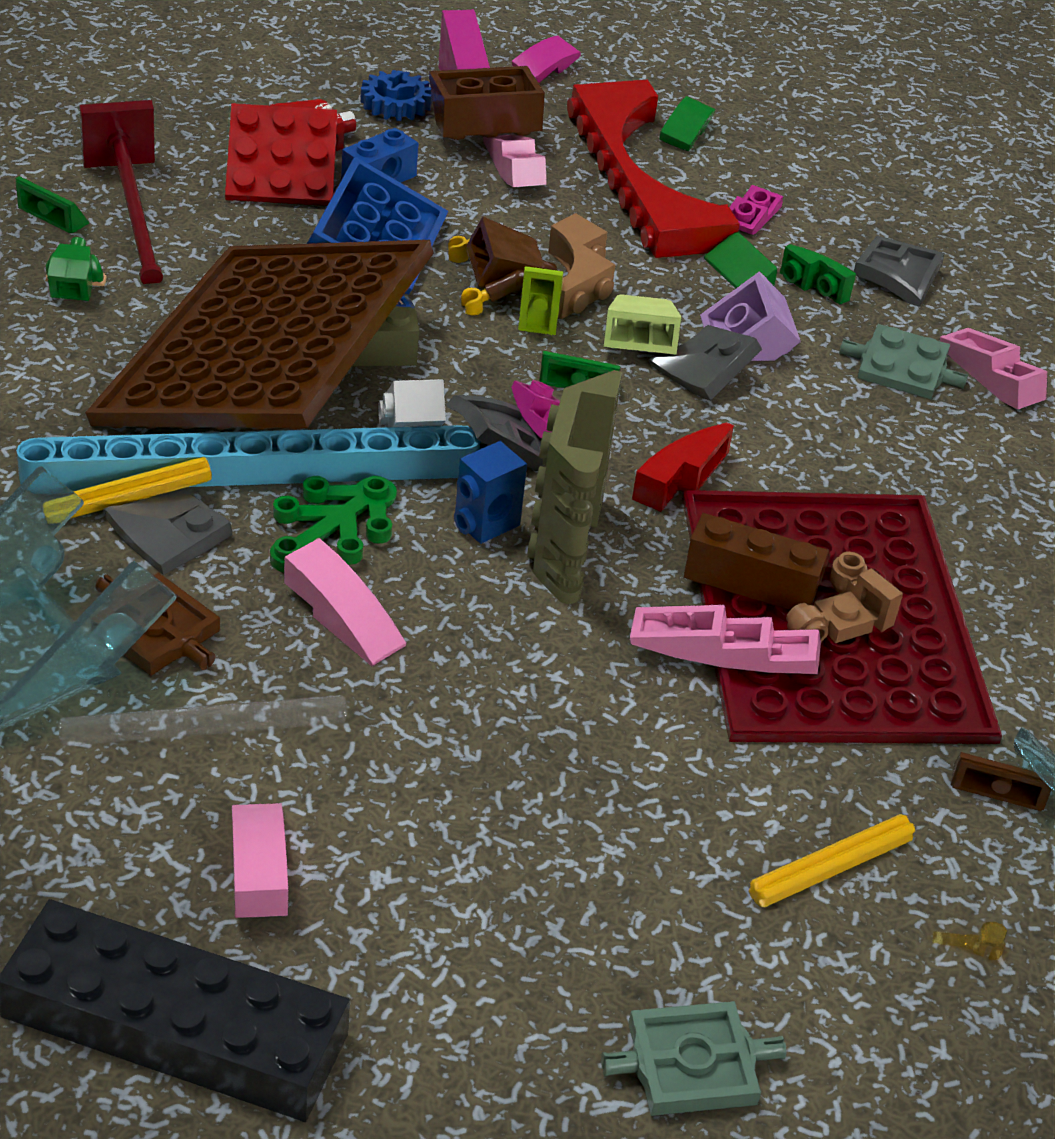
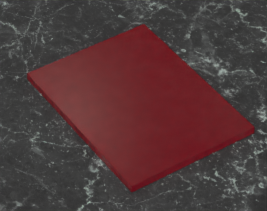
[682,490,1002,744]

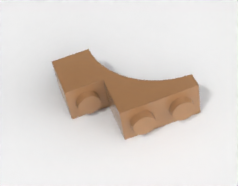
[548,213,616,319]

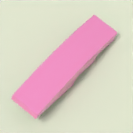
[630,605,821,674]

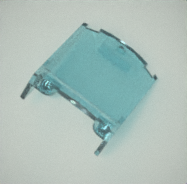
[0,466,177,730]

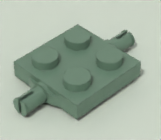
[839,324,968,399]
[601,1001,786,1116]

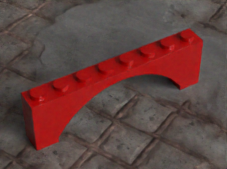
[567,79,740,258]

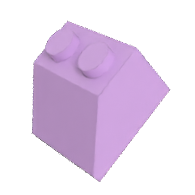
[700,271,801,361]

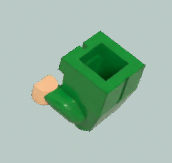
[45,237,107,301]

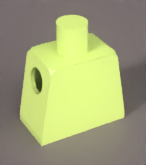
[604,295,681,355]

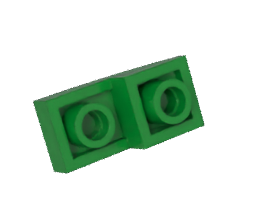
[659,96,716,151]
[780,244,856,305]

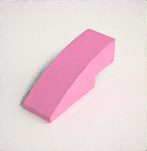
[483,134,546,187]
[940,328,1047,409]
[284,538,406,666]
[232,803,288,918]

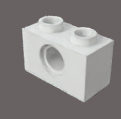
[378,379,446,427]

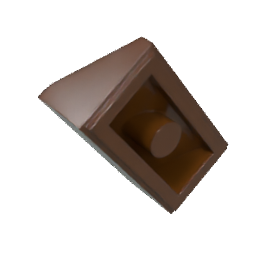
[950,752,1055,811]

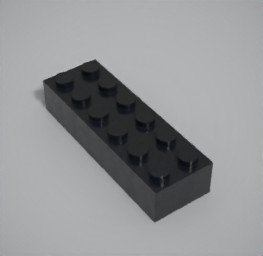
[0,899,350,1123]

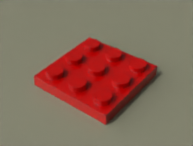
[225,103,337,206]

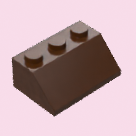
[429,66,545,140]
[683,513,831,610]

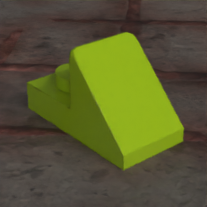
[518,266,563,335]

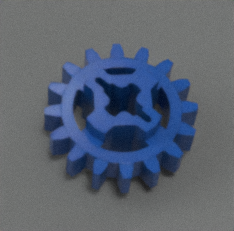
[360,70,432,121]

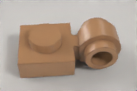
[829,552,903,632]
[786,591,875,643]

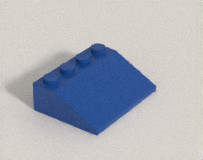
[307,156,448,295]

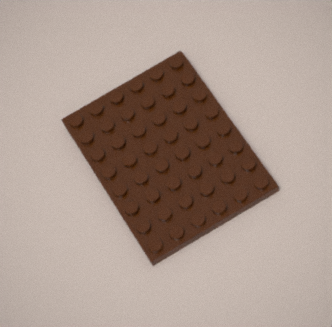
[85,240,434,430]

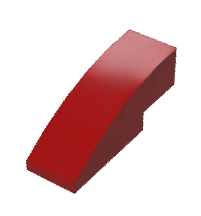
[632,422,734,512]

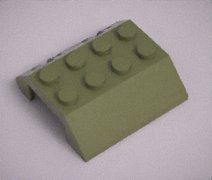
[527,370,622,604]

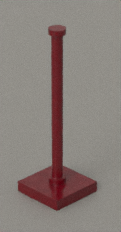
[79,100,163,284]

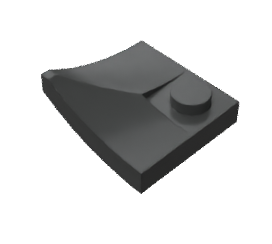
[854,236,945,307]
[649,325,762,401]
[447,395,545,471]
[104,488,233,575]

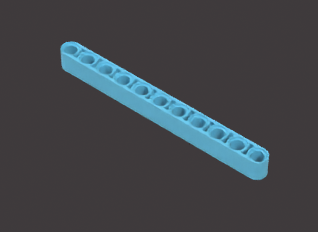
[16,425,481,492]

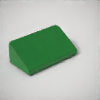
[15,176,89,233]
[704,232,777,289]
[539,351,621,388]

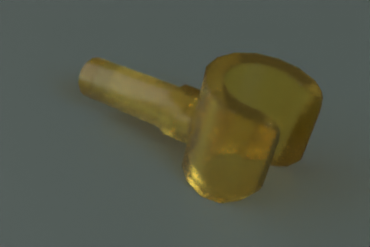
[932,922,1007,960]

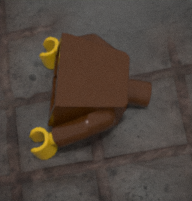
[448,217,557,315]

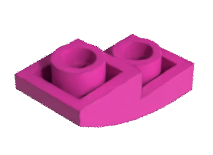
[512,35,581,83]
[730,185,783,235]
[511,380,560,438]

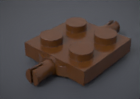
[88,572,220,676]

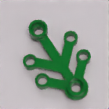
[270,476,397,572]

